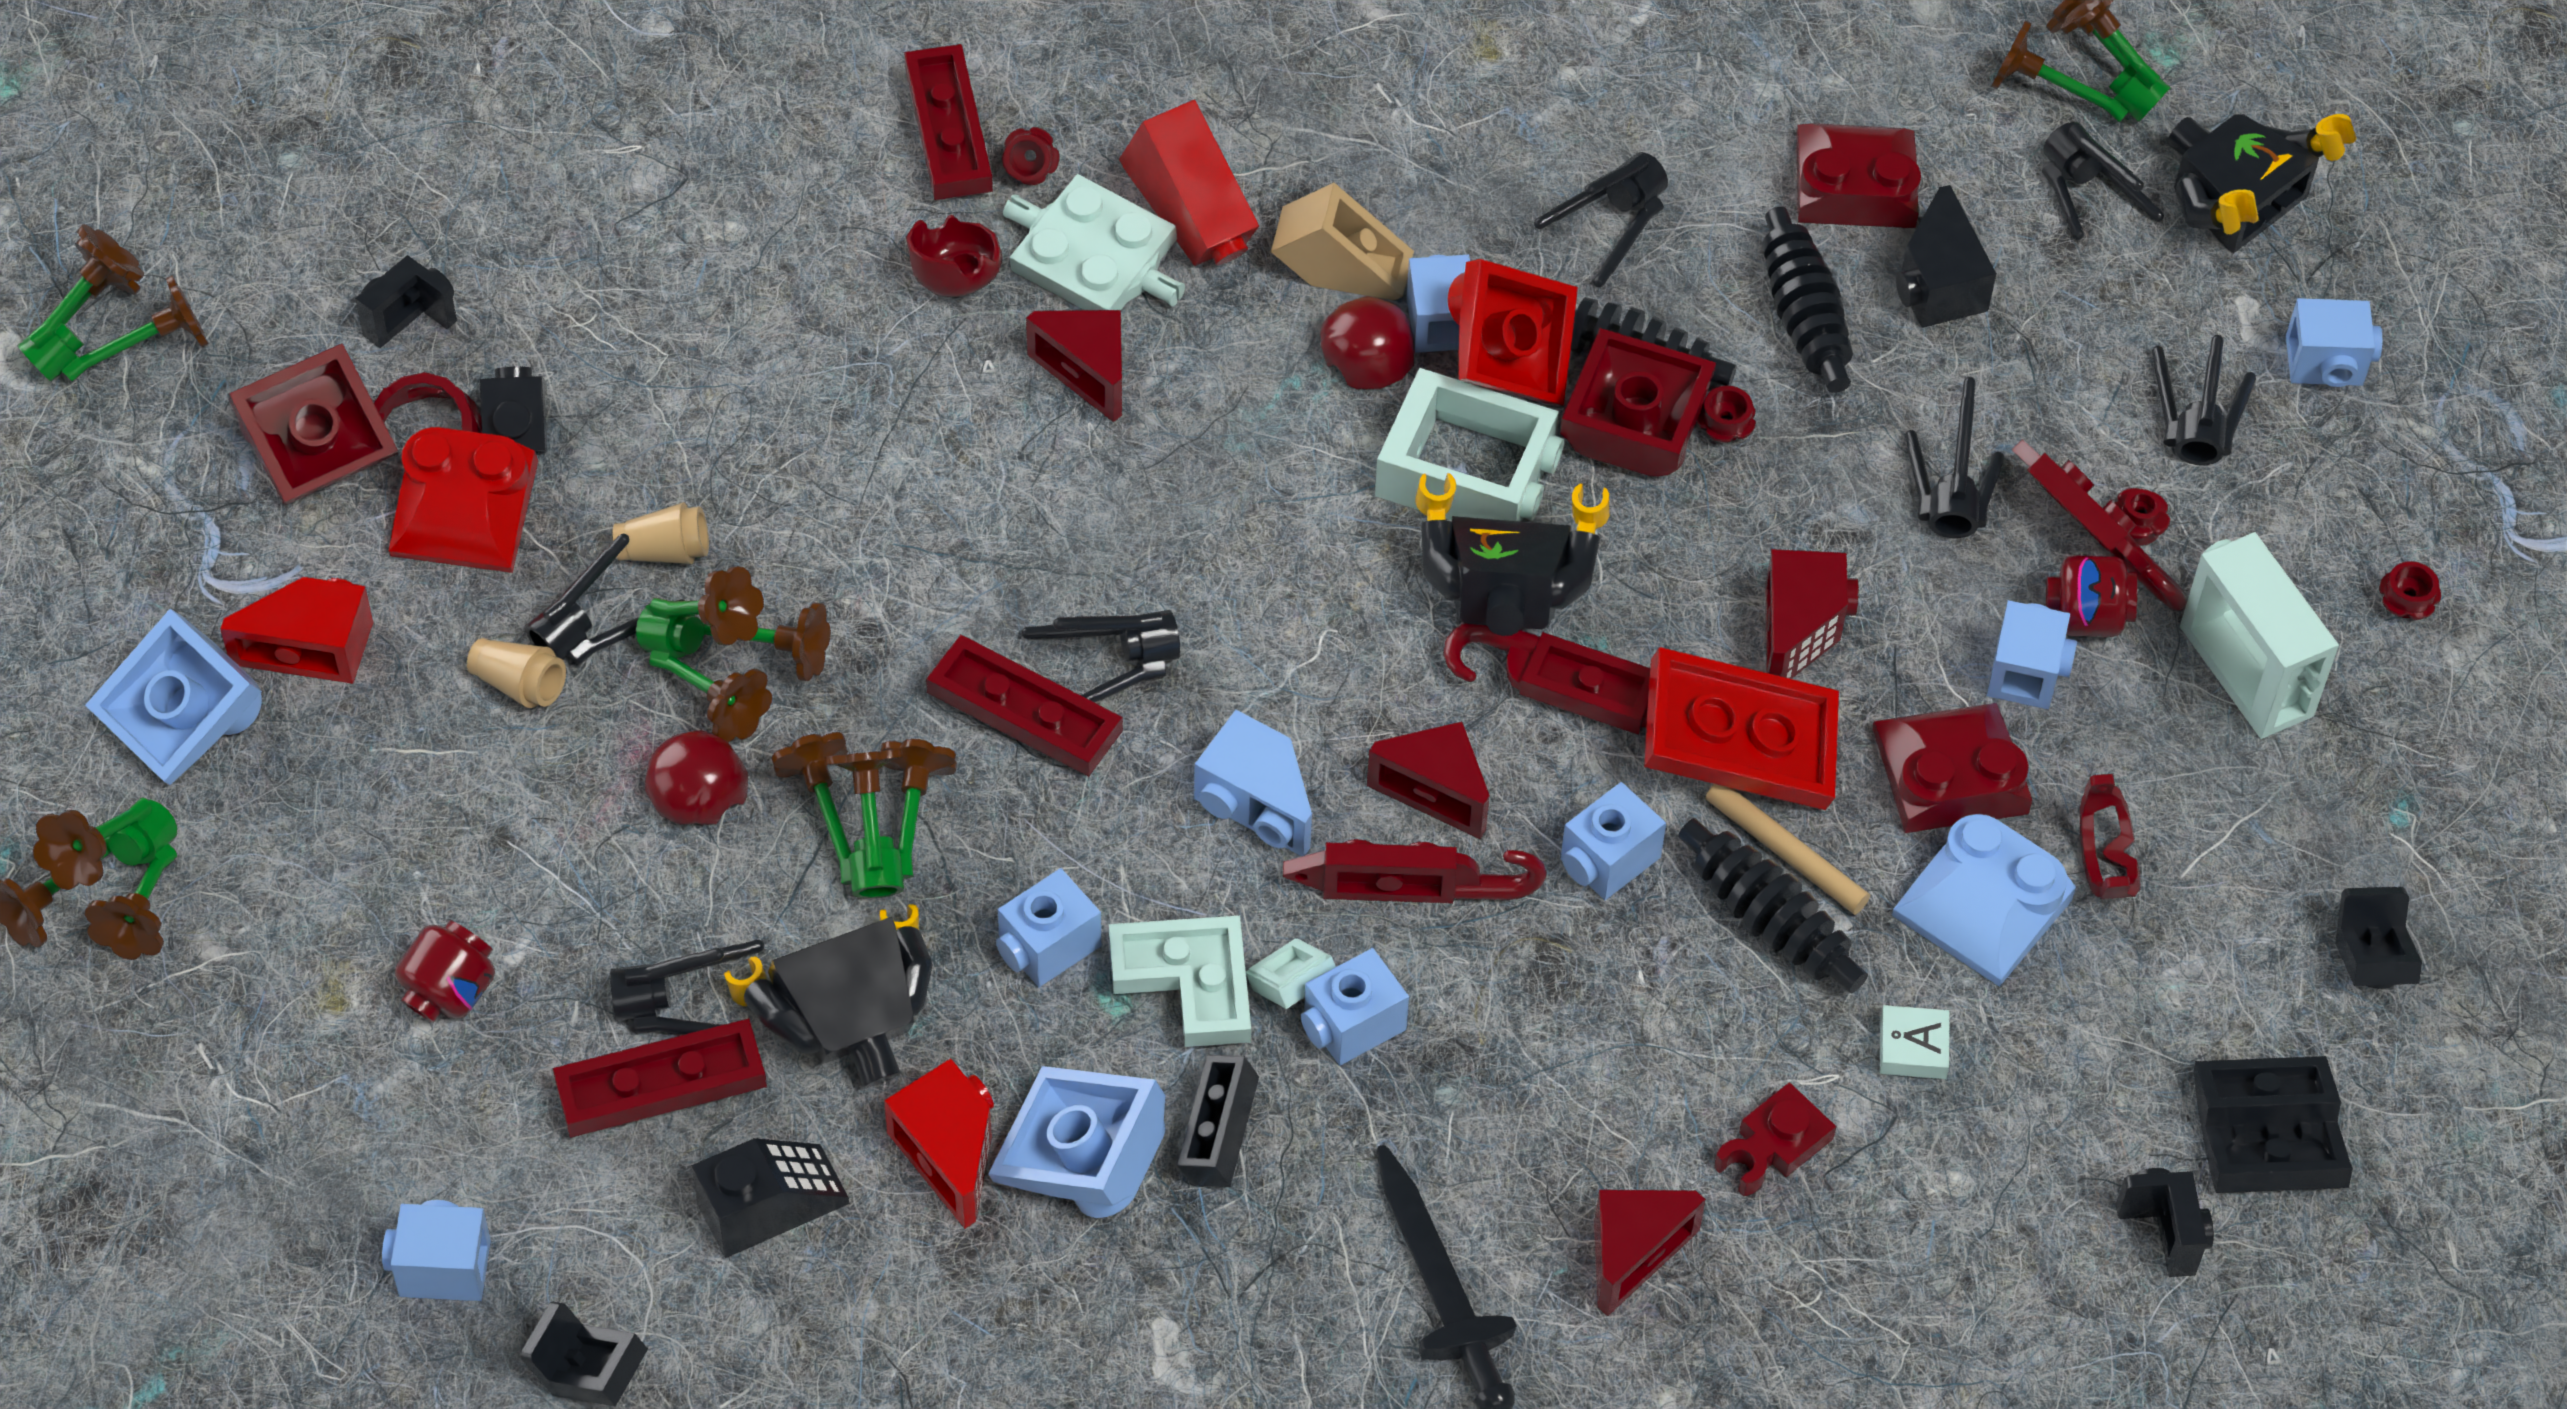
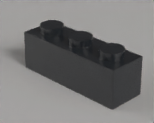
[1177,1055,1259,1187]

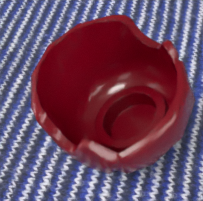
[906,215,1002,297]
[1320,296,1415,389]
[645,730,749,825]

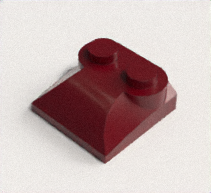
[1796,123,1921,229]
[1560,328,1716,477]
[229,343,398,505]
[1872,703,2033,833]

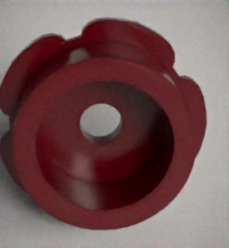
[1002,127,1060,185]
[1697,386,1756,443]
[2114,488,2170,546]
[2379,561,2441,620]

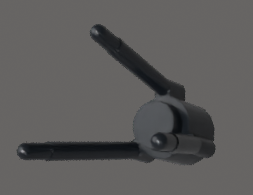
[2042,122,2164,240]
[1534,152,1668,287]
[2152,335,2256,465]
[1905,377,2004,538]
[524,534,685,665]
[1021,610,1180,703]
[610,940,765,1036]

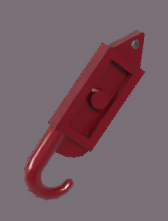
[2012,439,2188,611]
[1443,623,1650,735]
[1283,839,1547,904]

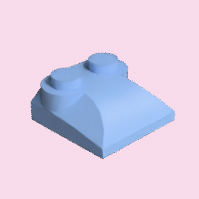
[85,609,262,785]
[1892,814,2076,987]
[988,1066,1166,1218]

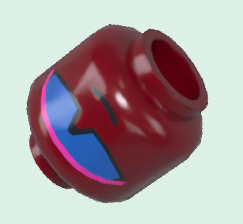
[2046,556,2137,637]
[395,920,495,1023]

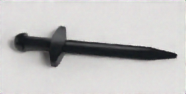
[1377,1145,1517,1409]

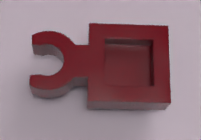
[1714,1082,1837,1197]

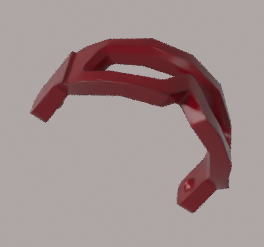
[374,372,482,433]
[2080,774,2141,899]

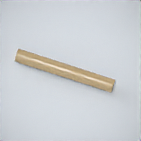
[1705,784,1870,915]

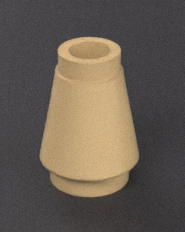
[613,502,709,564]
[467,638,566,708]

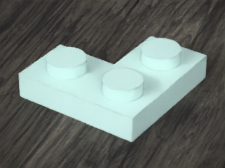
[1109,915,1251,1047]

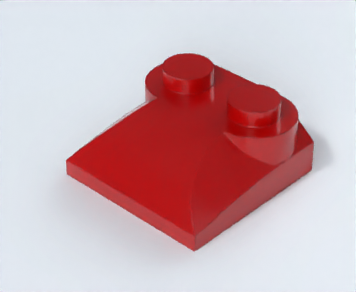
[1448,259,1578,407]
[388,427,538,573]

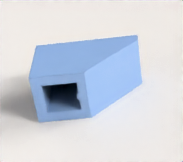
[1194,710,1312,856]

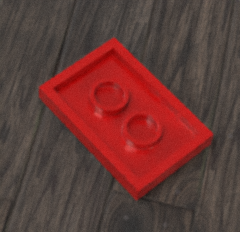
[1644,647,1839,810]

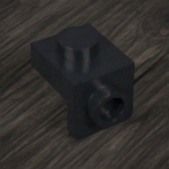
[355,255,457,348]
[480,366,548,453]
[2335,887,2422,989]
[2115,1168,2214,1277]
[521,1301,648,1407]

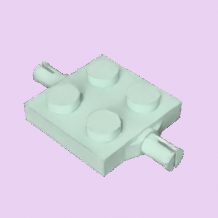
[1003,174,1185,310]

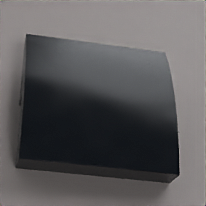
[2193,1056,2353,1193]

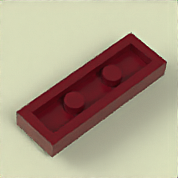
[904,44,993,200]
[926,634,1123,777]
[552,1018,767,1138]

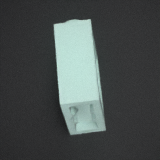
[1375,368,1564,522]
[2180,532,2339,739]

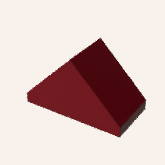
[1026,310,1122,422]
[1367,721,1490,839]
[1594,1190,1706,1316]

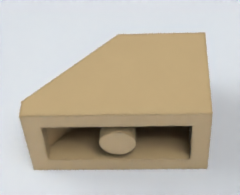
[1271,183,1414,300]

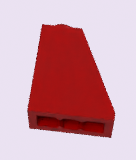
[1119,99,1259,266]

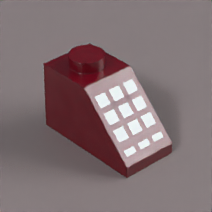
[1765,549,1859,679]

